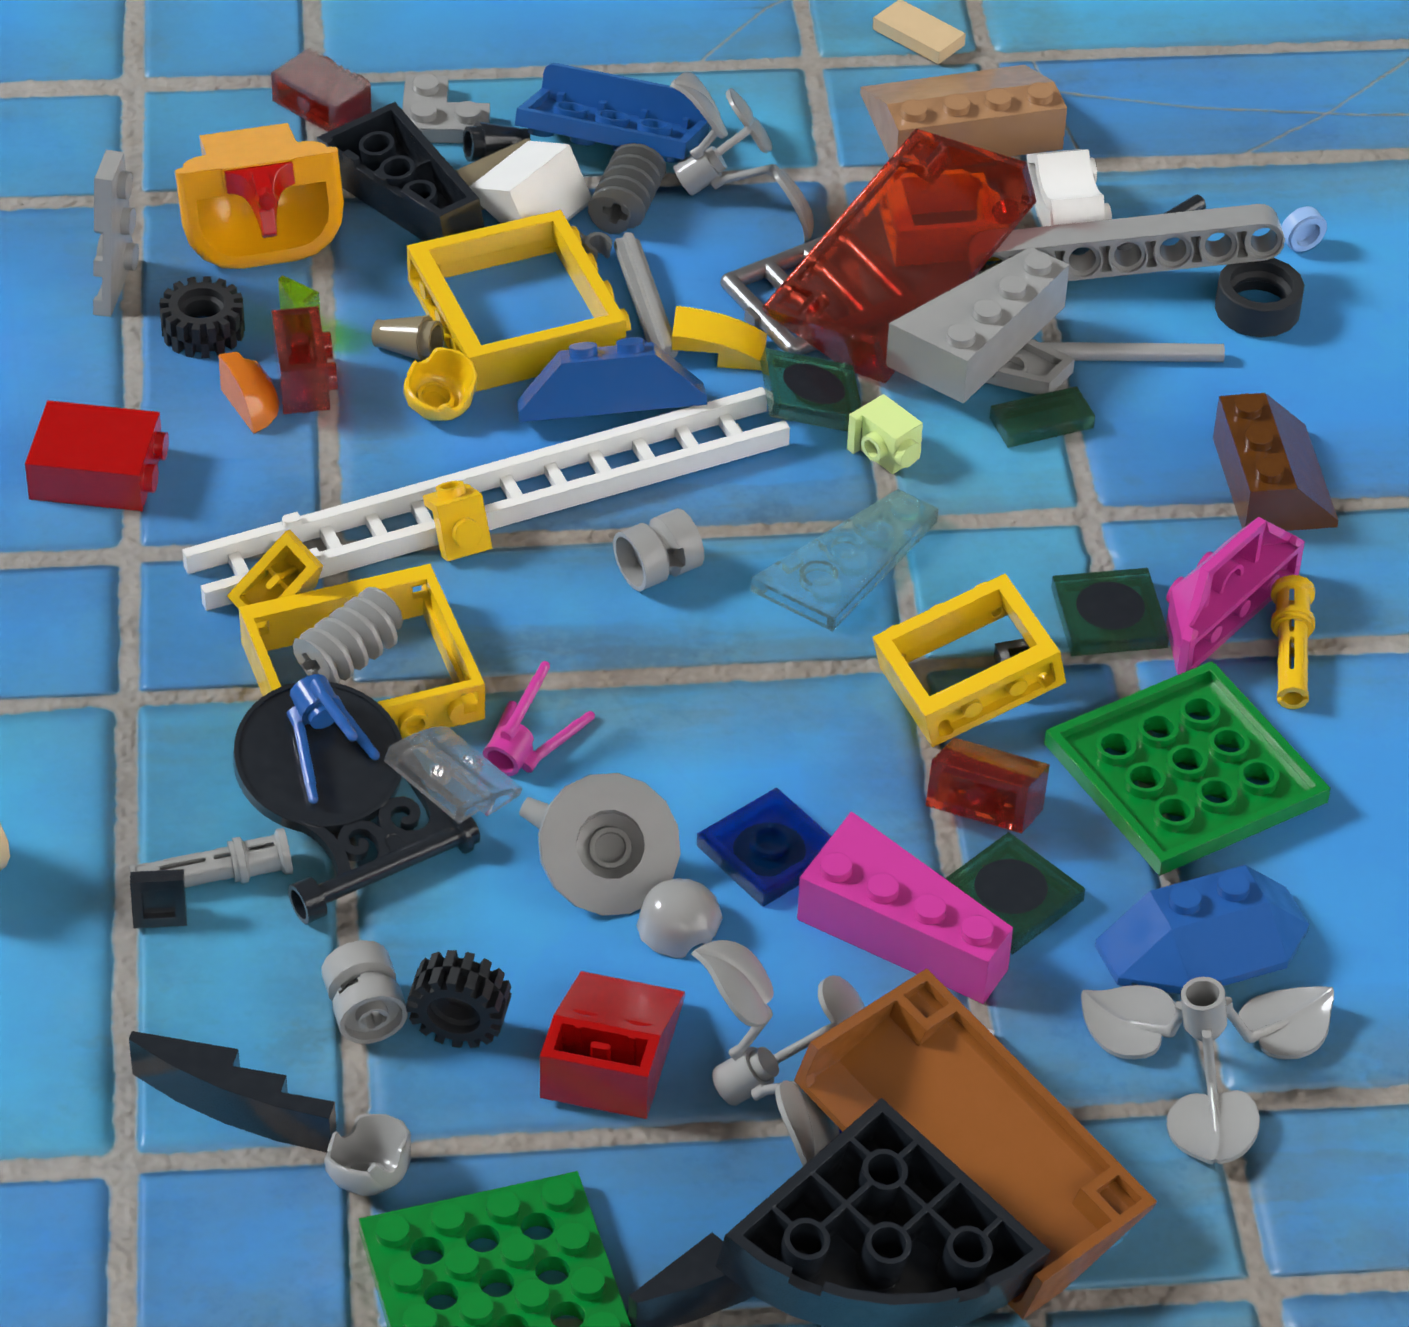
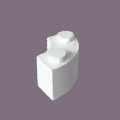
[1026,149,1112,227]

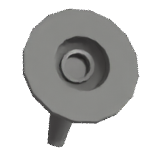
[519,773,681,916]

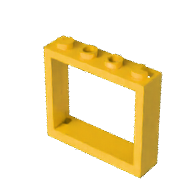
[407,210,631,392]
[239,564,485,739]

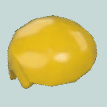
[403,347,478,421]

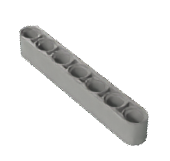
[968,204,1285,281]

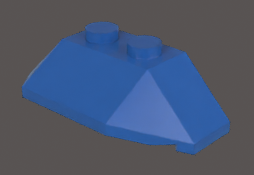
[517,337,707,422]
[1095,865,1309,994]

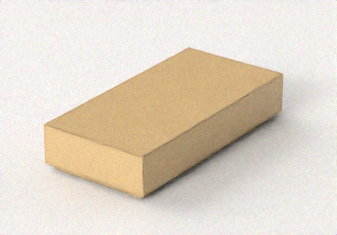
[872,0,966,64]

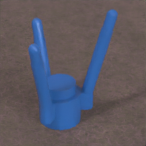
[286,674,380,804]

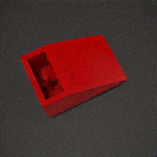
[540,971,685,1119]

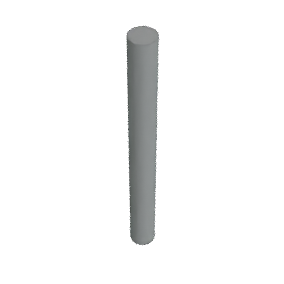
[1041,342,1225,362]

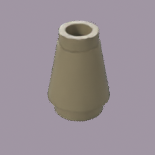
[371,315,444,361]

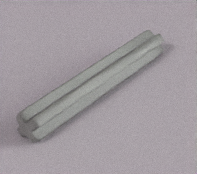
[614,232,678,358]

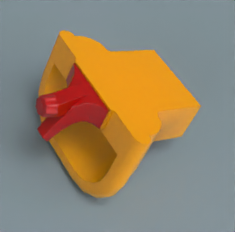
[175,123,344,269]

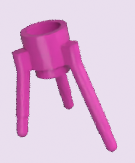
[483,661,595,776]

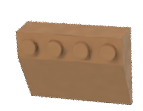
[860,65,1067,173]

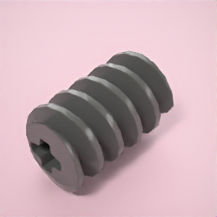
[588,143,666,234]

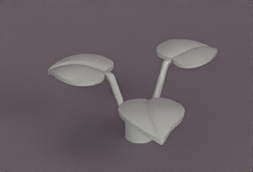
[670,72,814,242]
[691,940,865,1166]
[1081,977,1334,1164]

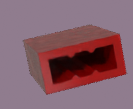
[25,400,169,511]

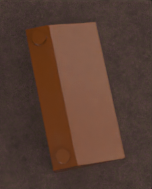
[794,968,1157,1319]

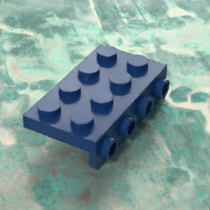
[515,63,710,163]

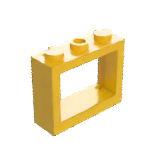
[872,573,1066,748]

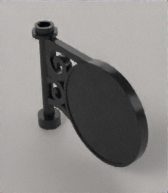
[233,682,480,924]

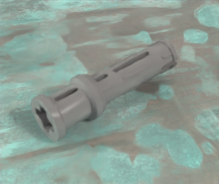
[129,828,293,888]

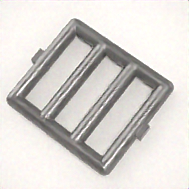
[720,229,917,358]

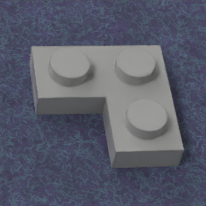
[402,73,490,143]

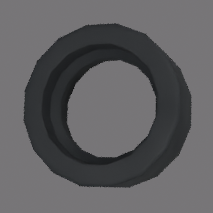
[1215,258,1305,337]

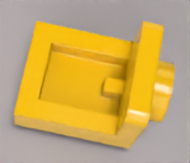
[423,481,493,562]

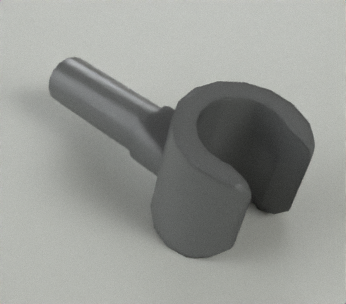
[570,224,612,263]

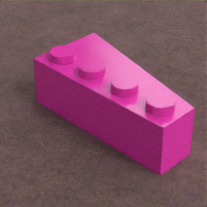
[797,811,1013,1004]

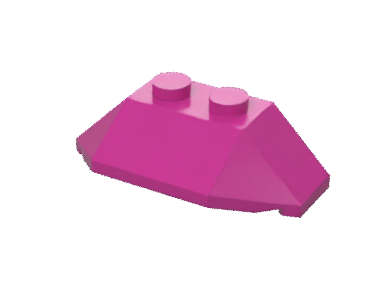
[1166,517,1305,675]

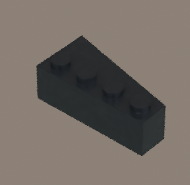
[317,102,484,241]

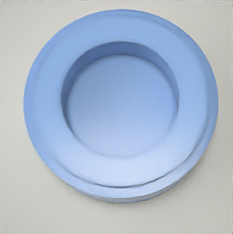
[1281,206,1327,252]

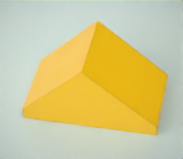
[227,529,323,628]

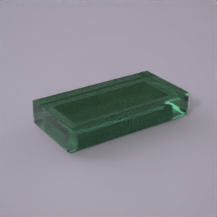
[990,386,1095,448]

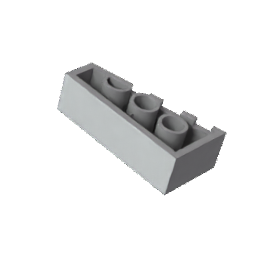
[886,247,1069,404]

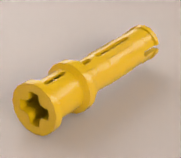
[1271,575,1315,709]

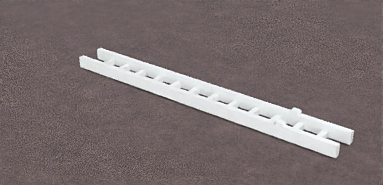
[182,387,790,611]

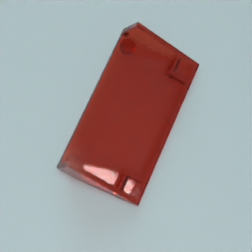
[762,128,1037,383]

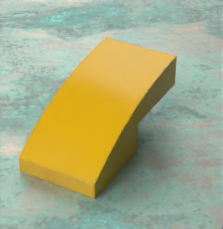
[672,306,767,371]

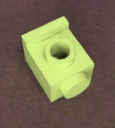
[847,394,923,474]

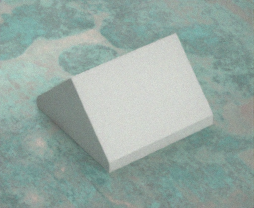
[469,141,592,223]

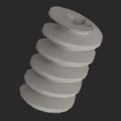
[293,587,403,683]

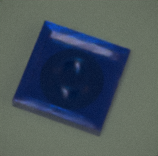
[697,787,831,907]

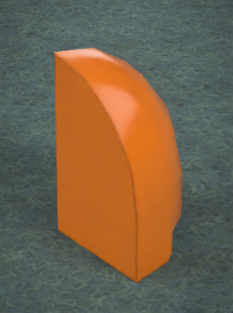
[218,352,280,434]

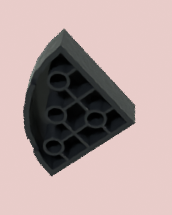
[715,1098,1051,1327]

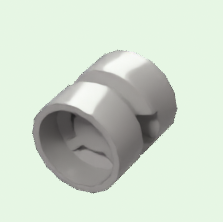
[613,508,704,592]
[321,940,408,1044]

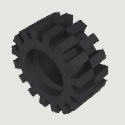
[159,276,245,358]
[406,950,512,1048]

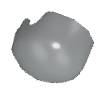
[636,878,723,958]
[324,1114,411,1196]

